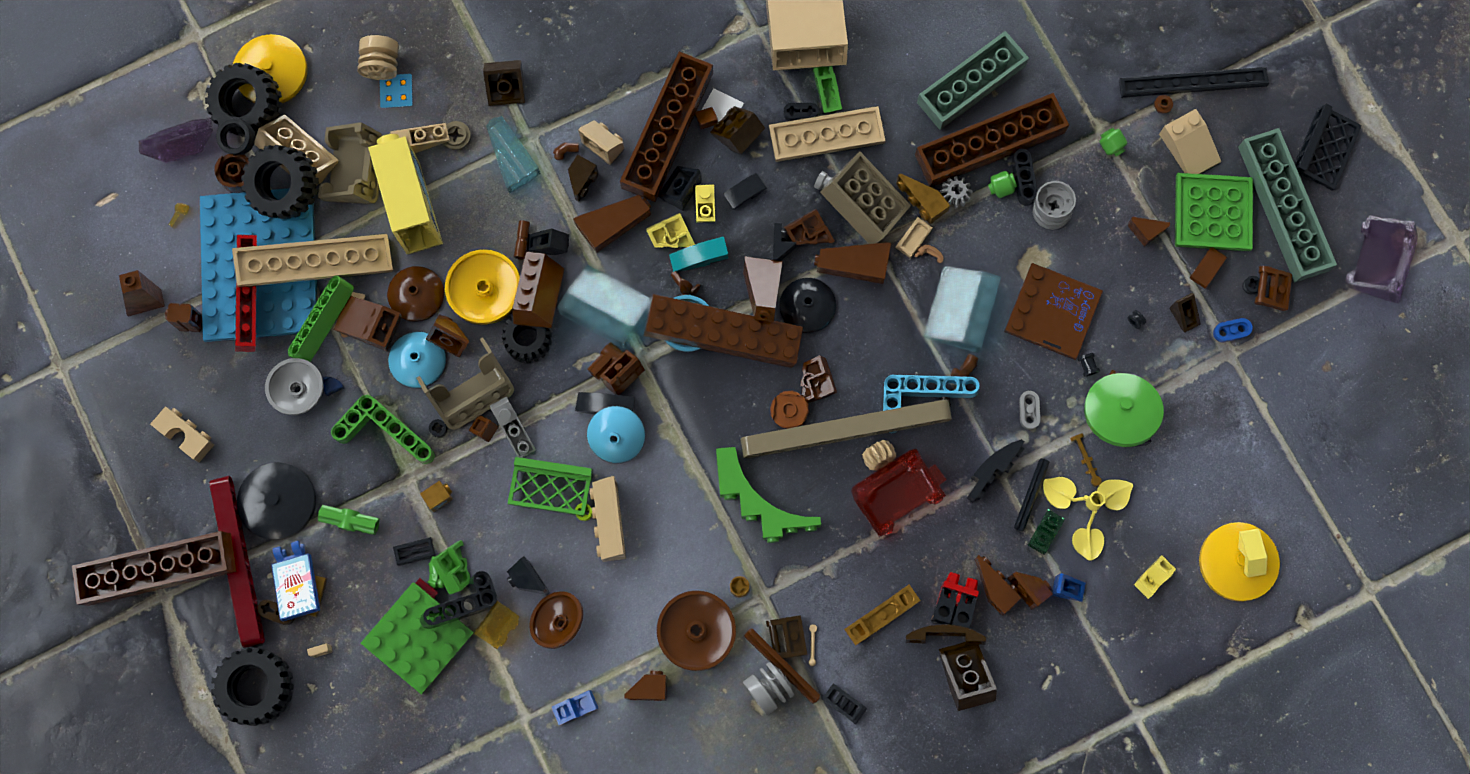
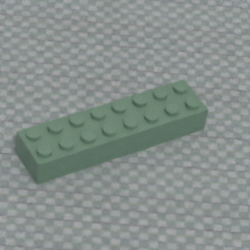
[1238,128,1337,283]

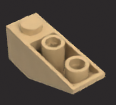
[390,123,450,153]

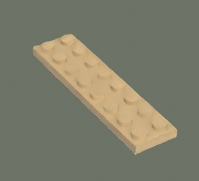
[232,234,393,287]

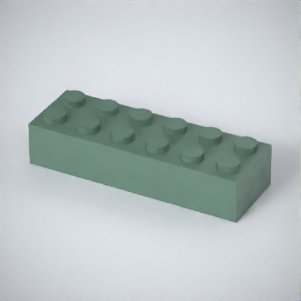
[917,31,1029,130]

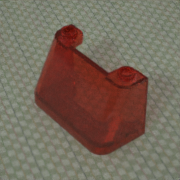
[851,449,946,538]

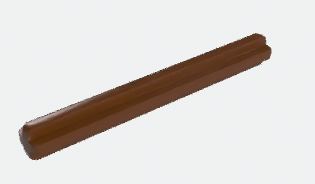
[744,628,820,704]

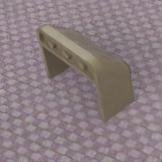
[417,337,514,430]

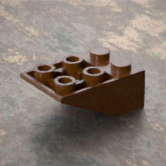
[333,296,402,352]

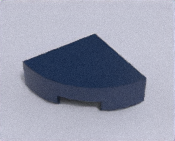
[322,376,344,396]

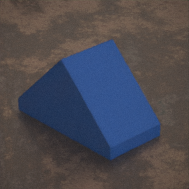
[1052,573,1086,602]

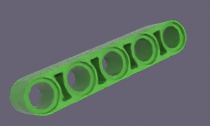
[288,276,354,362]

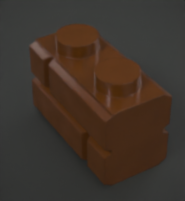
[165,303,203,332]
[600,350,645,395]

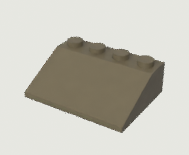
[820,152,911,244]

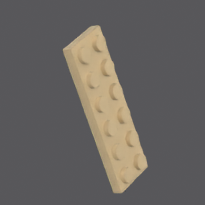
[769,106,886,162]

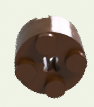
[214,154,249,193]

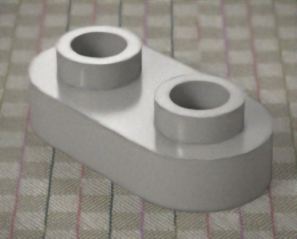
[1019,391,1040,430]

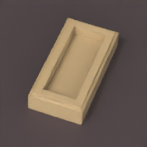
[896,217,933,258]

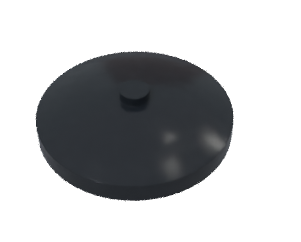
[237,462,316,540]

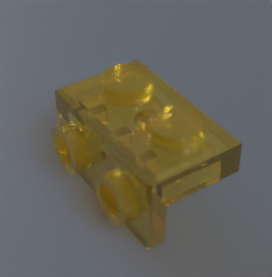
[474,601,520,649]

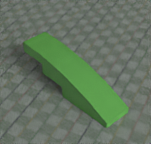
[812,66,842,113]

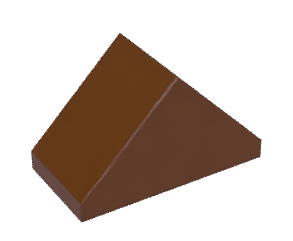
[1128,217,1170,246]

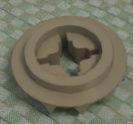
[443,121,471,150]

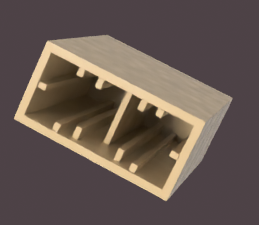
[766,0,848,70]

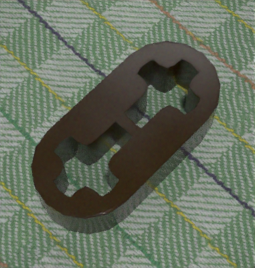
[257,600,295,625]

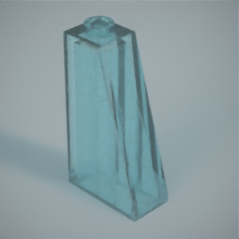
[486,115,541,194]

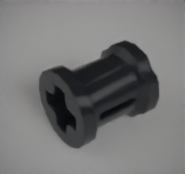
[1078,353,1100,377]

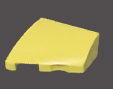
[646,213,695,248]

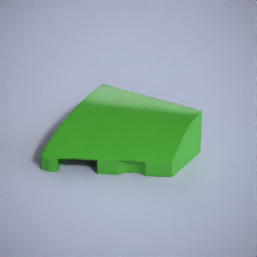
[431,540,470,595]

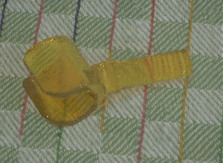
[168,203,189,227]

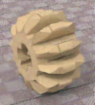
[862,440,896,471]

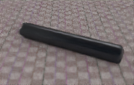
[1014,458,1050,531]

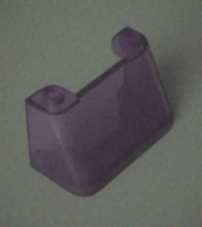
[1346,215,1418,303]

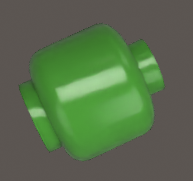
[1099,128,1128,156]
[988,171,1017,198]

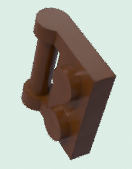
[1255,266,1292,311]

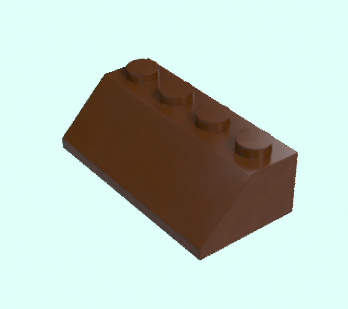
[512,252,564,328]

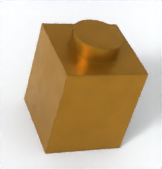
[420,481,453,512]

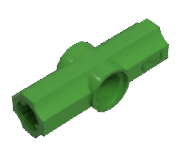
[318,505,380,535]

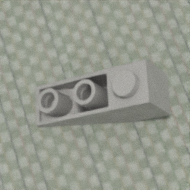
[490,396,536,458]

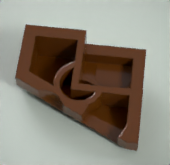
[783,209,835,245]
[800,355,837,403]

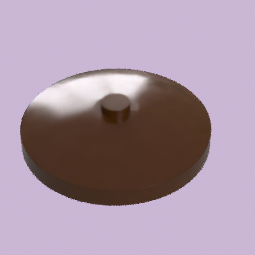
[657,591,736,671]

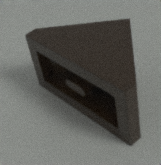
[1169,293,1201,333]

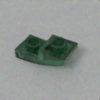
[1027,509,1065,555]

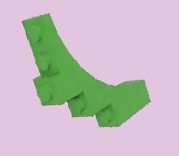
[716,447,821,543]

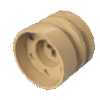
[357,35,399,80]

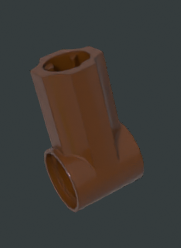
[587,342,624,381]

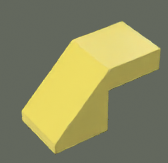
[1238,529,1267,577]
[1134,555,1176,599]

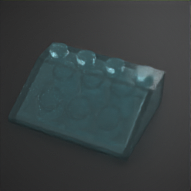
[557,265,651,349]
[924,266,1001,353]

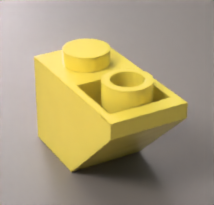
[695,185,715,222]

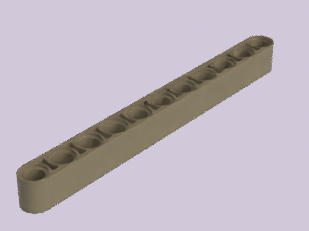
[740,400,952,458]

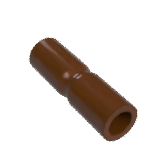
[514,220,530,260]

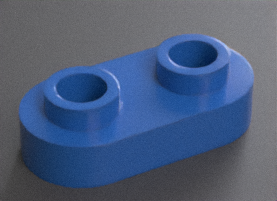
[1213,318,1252,343]

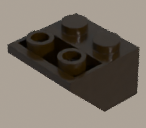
[710,106,765,154]

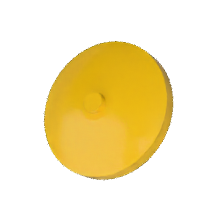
[233,34,307,103]
[445,250,520,325]
[1199,522,1280,601]

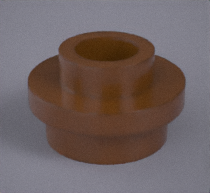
[1154,95,1173,113]

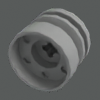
[1032,181,1076,230]
[743,662,794,716]

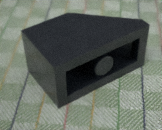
[526,228,569,255]

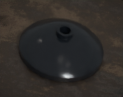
[779,278,836,333]

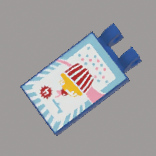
[271,541,320,621]

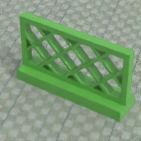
[507,457,593,516]

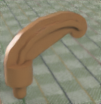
[915,245,943,263]

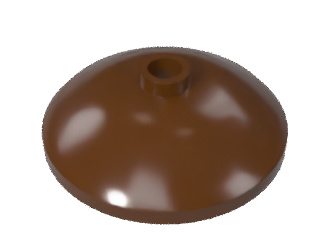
[387,266,444,322]
[529,591,583,649]

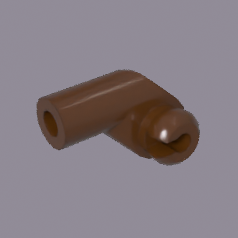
[553,142,579,160]

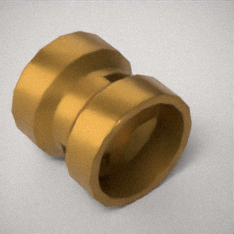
[730,576,749,598]

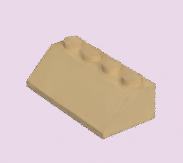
[254,115,338,185]
[590,476,626,562]

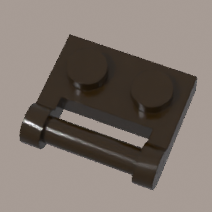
[766,615,808,659]

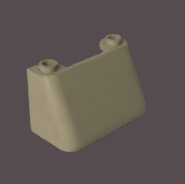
[318,122,382,204]

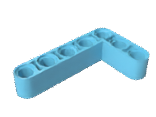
[883,375,980,433]

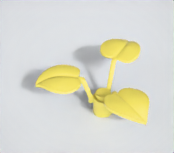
[1043,477,1133,561]

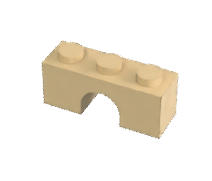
[150,406,214,462]

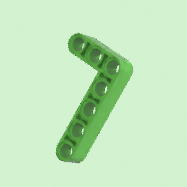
[331,395,435,464]

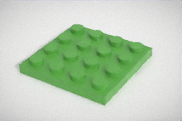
[1175,173,1253,251]
[360,582,474,694]

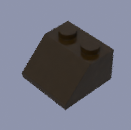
[483,60,525,106]

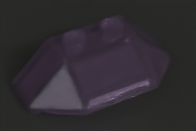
[139,118,213,163]

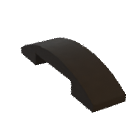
[906,624,986,645]

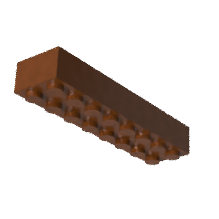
[620,51,713,202]
[915,93,1069,187]
[643,294,803,368]
[72,531,236,606]

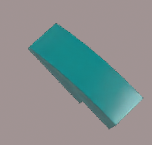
[669,237,728,272]

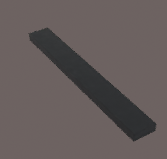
[1119,67,1269,98]

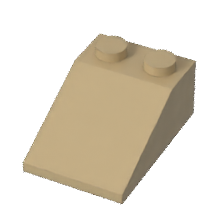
[1159,109,1221,174]

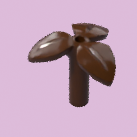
[671,271,701,296]

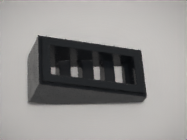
[822,683,867,724]

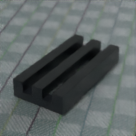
[393,537,436,566]

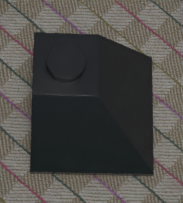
[507,556,550,595]

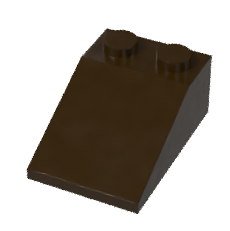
[939,642,997,711]

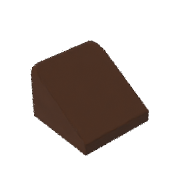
[695,107,718,129]
[469,415,498,442]

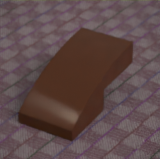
[1189,248,1227,288]

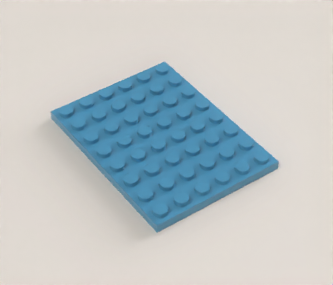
[200,188,317,342]

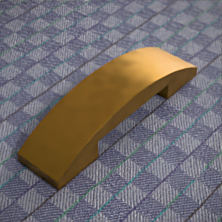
[844,585,921,646]

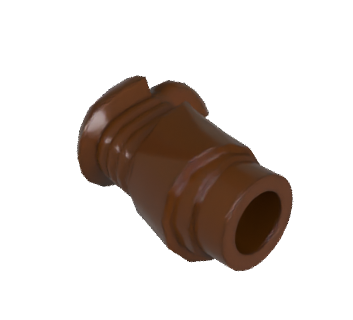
[950,354,978,377]

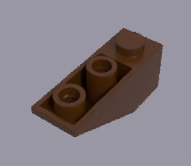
[974,555,1022,616]

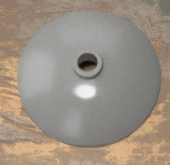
[265,358,324,415]

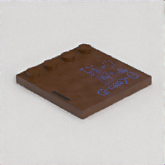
[1004,263,1103,360]

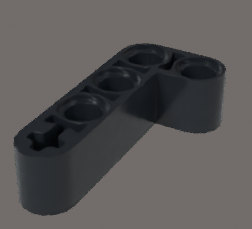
[420,571,497,629]

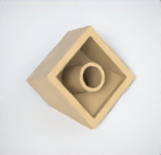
[578,120,624,165]

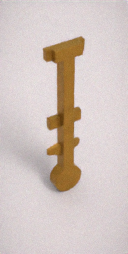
[1070,433,1102,486]

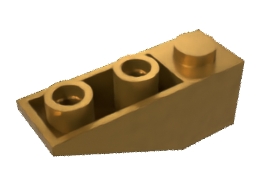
[897,173,950,224]

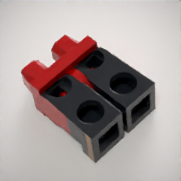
[931,572,979,629]

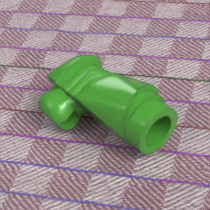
[427,556,445,589]

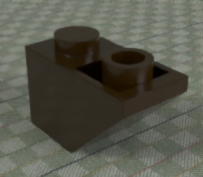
[568,154,599,202]

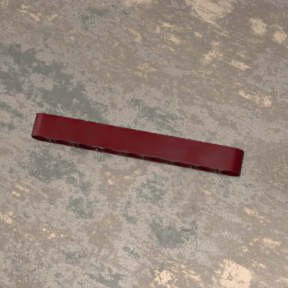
[209,475,265,648]

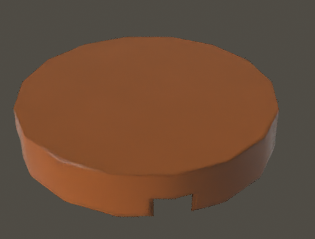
[770,391,809,429]

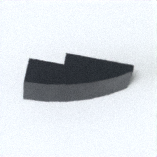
[575,392,635,414]

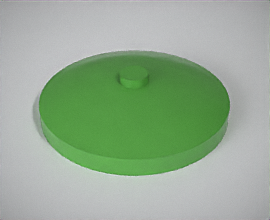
[1084,373,1164,447]

